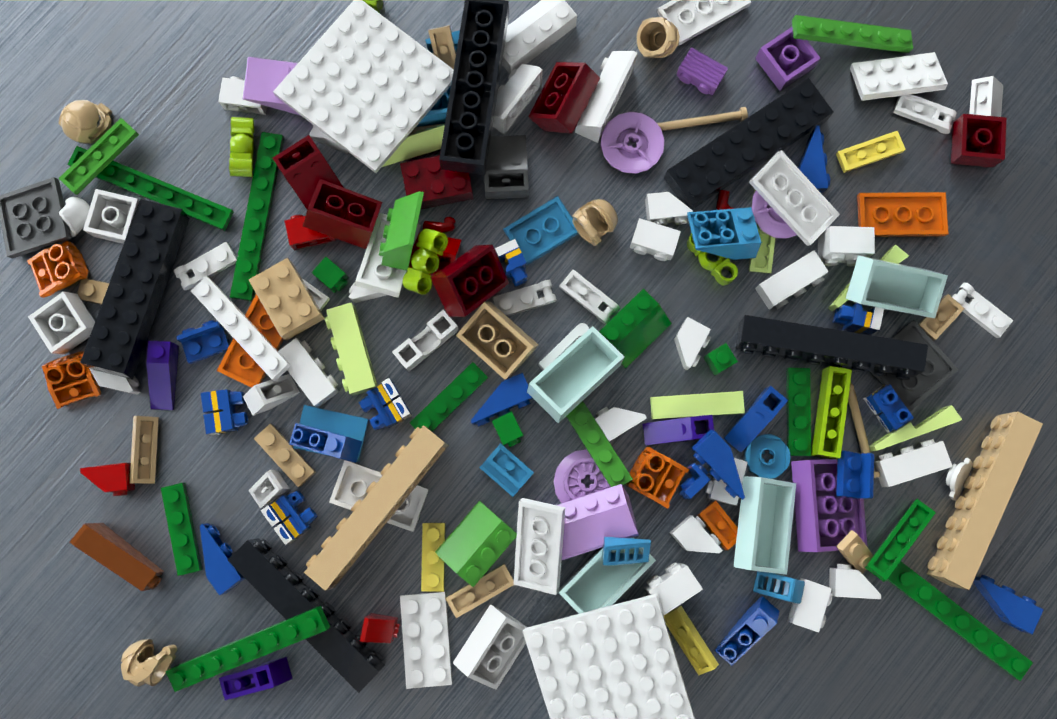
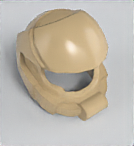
[637,17,680,58]
[59,100,112,144]
[572,199,618,246]
[121,639,177,687]

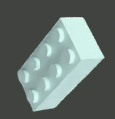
[846,255,948,318]
[527,326,624,423]
[734,476,796,575]
[559,537,656,614]

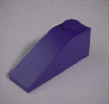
[146,341,179,410]
[219,657,293,700]

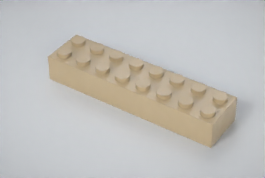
[927,411,1043,590]
[304,425,449,591]

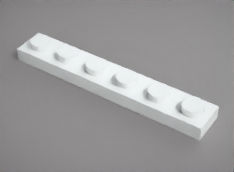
[191,276,291,381]

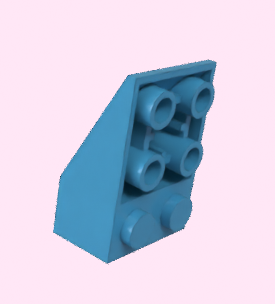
[687,207,762,260]

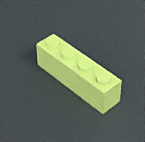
[325,302,378,396]

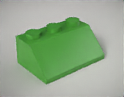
[379,191,424,271]
[435,501,517,587]

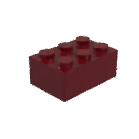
[528,62,600,134]
[400,155,473,210]
[303,179,383,249]
[430,244,509,317]

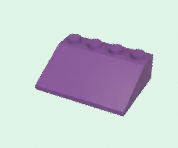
[791,459,868,552]

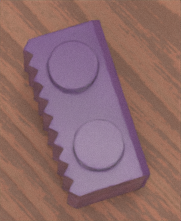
[677,47,728,95]

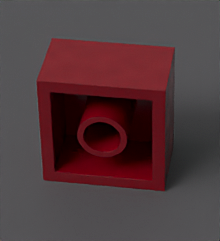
[951,114,1007,168]

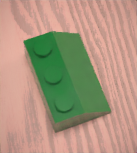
[599,288,672,369]

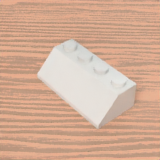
[502,0,577,74]
[575,51,637,143]

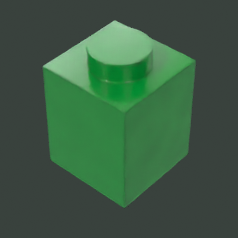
[311,257,349,293]
[703,343,738,376]
[492,411,524,448]

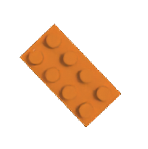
[857,192,948,237]
[217,294,284,388]

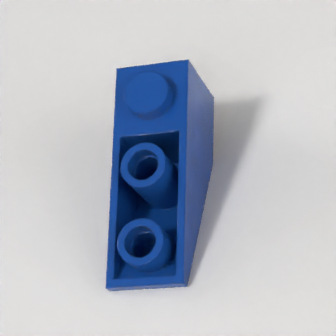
[798,125,830,194]
[471,373,533,427]
[723,386,788,453]
[289,423,362,463]
[692,429,745,500]
[200,523,245,596]
[973,575,1044,635]
[714,596,780,666]

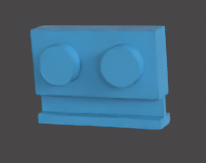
[479,443,534,497]

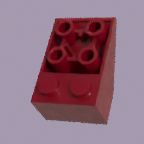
[272,135,344,209]

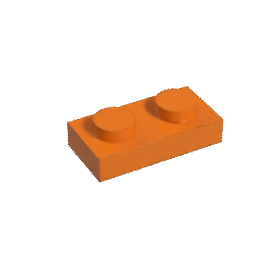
[697,500,738,551]

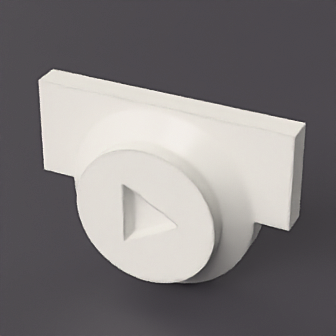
[946,458,973,501]

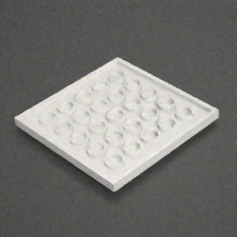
[273,0,454,173]
[523,593,695,719]

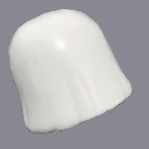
[59,197,90,237]

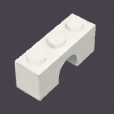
[392,309,459,372]

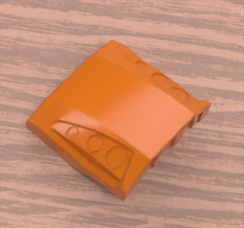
[27,241,89,298]
[42,351,101,409]
[626,447,689,509]

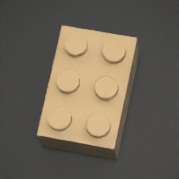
[249,258,325,341]
[456,301,539,380]

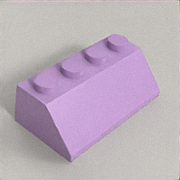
[557,484,639,560]

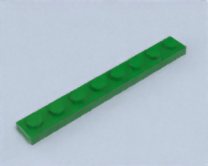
[230,132,284,302]
[67,146,234,231]
[887,561,1033,681]
[165,606,330,692]

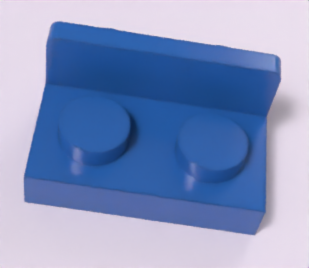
[176,320,230,364]
[836,451,874,499]
[679,463,710,499]

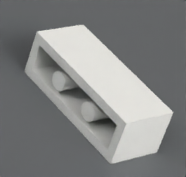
[755,250,829,310]
[278,338,339,408]
[874,439,953,487]

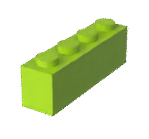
[811,366,852,459]

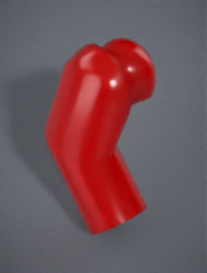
[716,190,734,210]
[423,217,456,233]

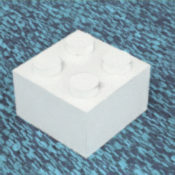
[83,189,140,244]
[818,226,875,266]
[28,291,95,354]
[644,562,703,615]

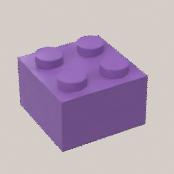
[755,27,821,91]

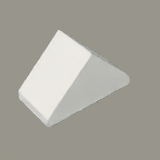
[248,470,290,509]

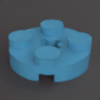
[744,434,790,479]

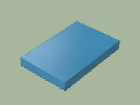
[503,196,579,266]
[293,405,369,462]

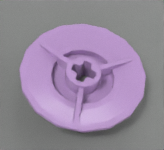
[601,112,664,174]
[752,191,797,239]
[554,449,611,504]

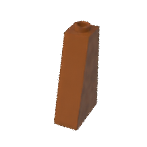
[69,523,164,591]

